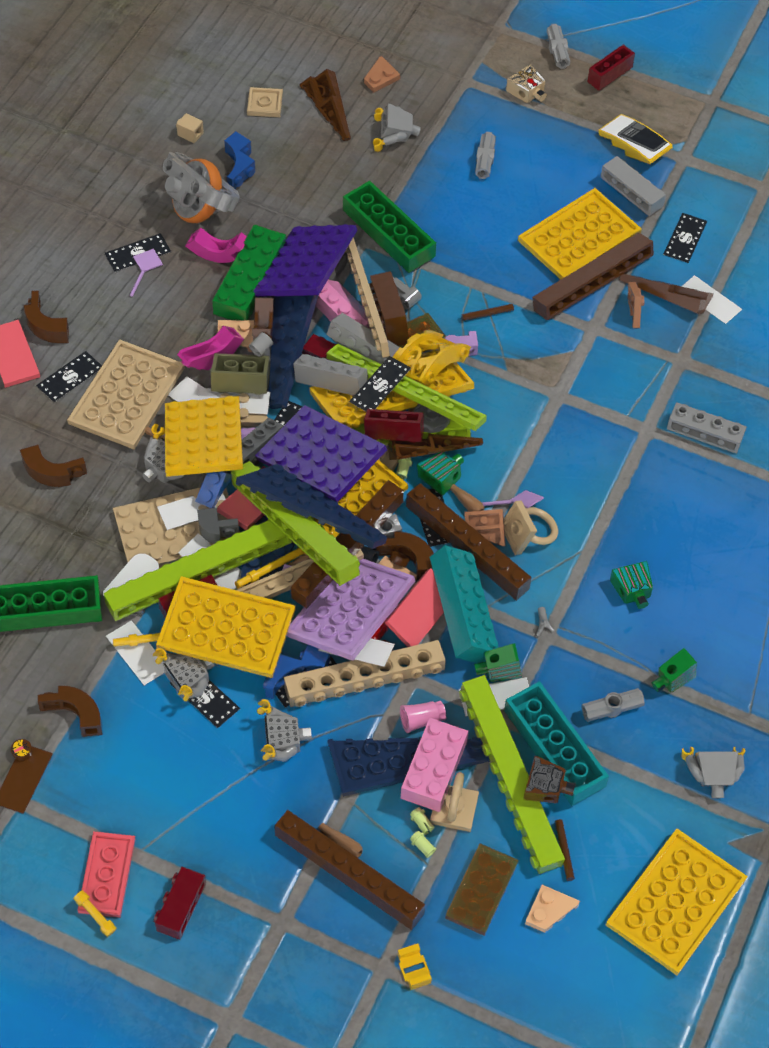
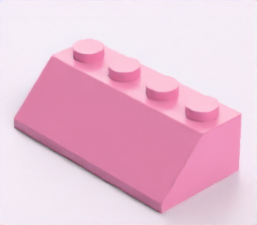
[315,280,373,330]

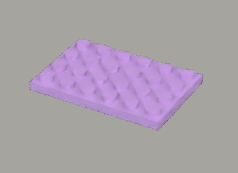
[286,559,415,661]

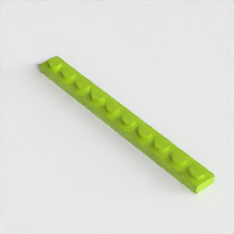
[326,344,487,431]

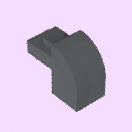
[197,508,239,544]

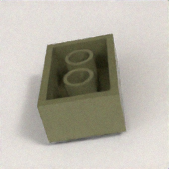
[211,353,269,395]

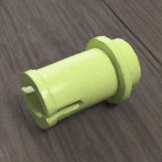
[395,457,412,480]
[410,807,435,835]
[410,831,436,858]

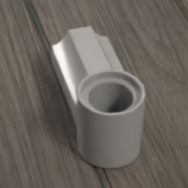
[393,277,422,310]
[249,332,273,362]

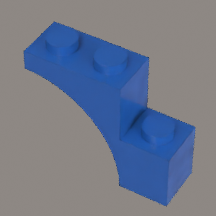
[224,131,255,189]
[195,471,232,508]
[263,644,331,699]

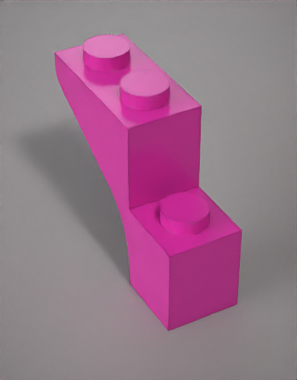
[177,325,244,370]

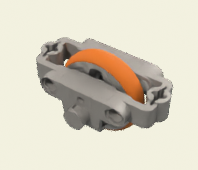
[163,152,240,223]

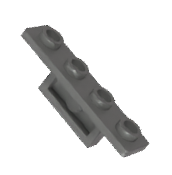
[242,418,283,466]

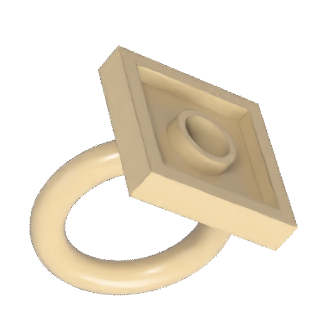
[504,500,558,555]
[430,772,479,832]

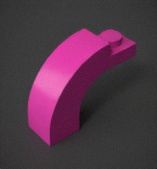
[185,228,247,263]

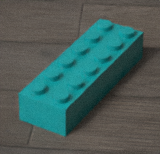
[430,545,499,663]
[504,681,609,806]

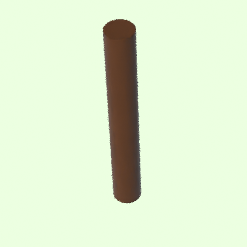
[461,304,514,321]
[555,819,575,881]

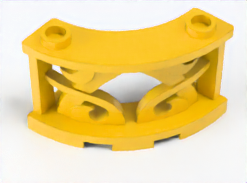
[393,330,471,387]

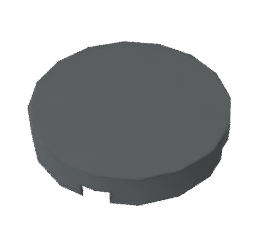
[414,404,451,433]

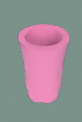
[400,701,446,733]

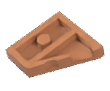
[364,56,400,93]
[628,282,644,328]
[464,509,506,547]

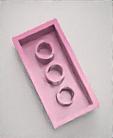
[400,718,468,812]

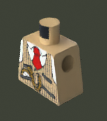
[506,65,547,103]

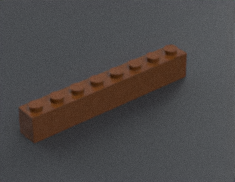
[532,233,654,320]
[291,480,404,609]
[406,483,532,601]
[275,810,425,930]

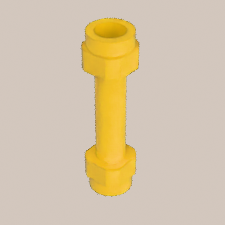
[73,890,117,937]

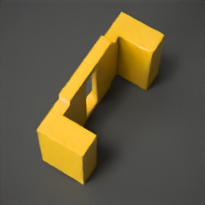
[397,943,432,990]

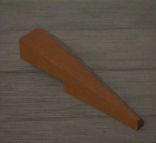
[299,69,351,141]
[619,273,714,314]
[387,434,483,460]

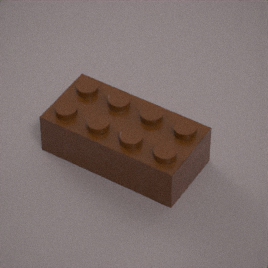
[369,271,409,346]

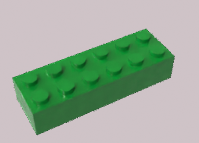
[343,181,436,273]
[212,225,286,320]
[0,575,102,632]

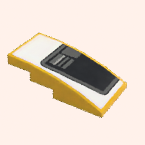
[598,114,673,164]

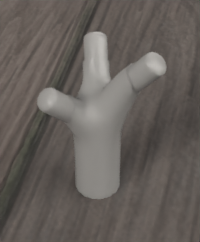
[536,607,554,637]

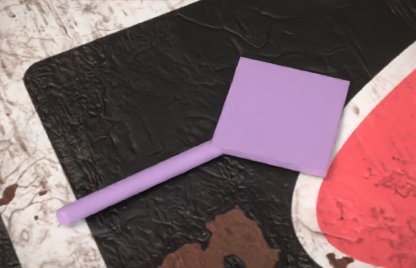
[130,249,163,297]
[482,490,544,508]

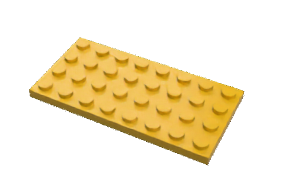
[309,349,474,425]

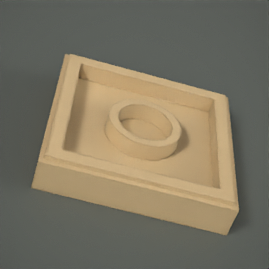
[247,87,283,117]

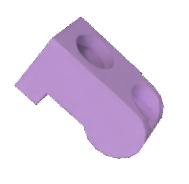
[445,331,478,356]

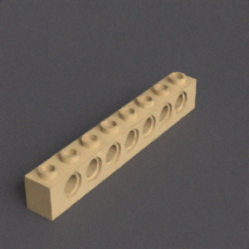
[284,640,446,707]

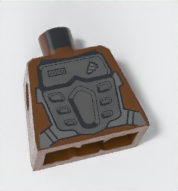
[524,756,575,803]

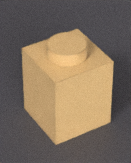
[176,113,204,143]

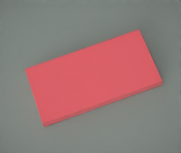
[0,320,40,388]
[217,466,266,530]
[384,568,444,647]
[77,831,136,918]

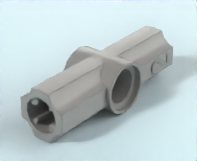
[547,24,570,69]
[475,132,496,179]
[581,688,645,722]

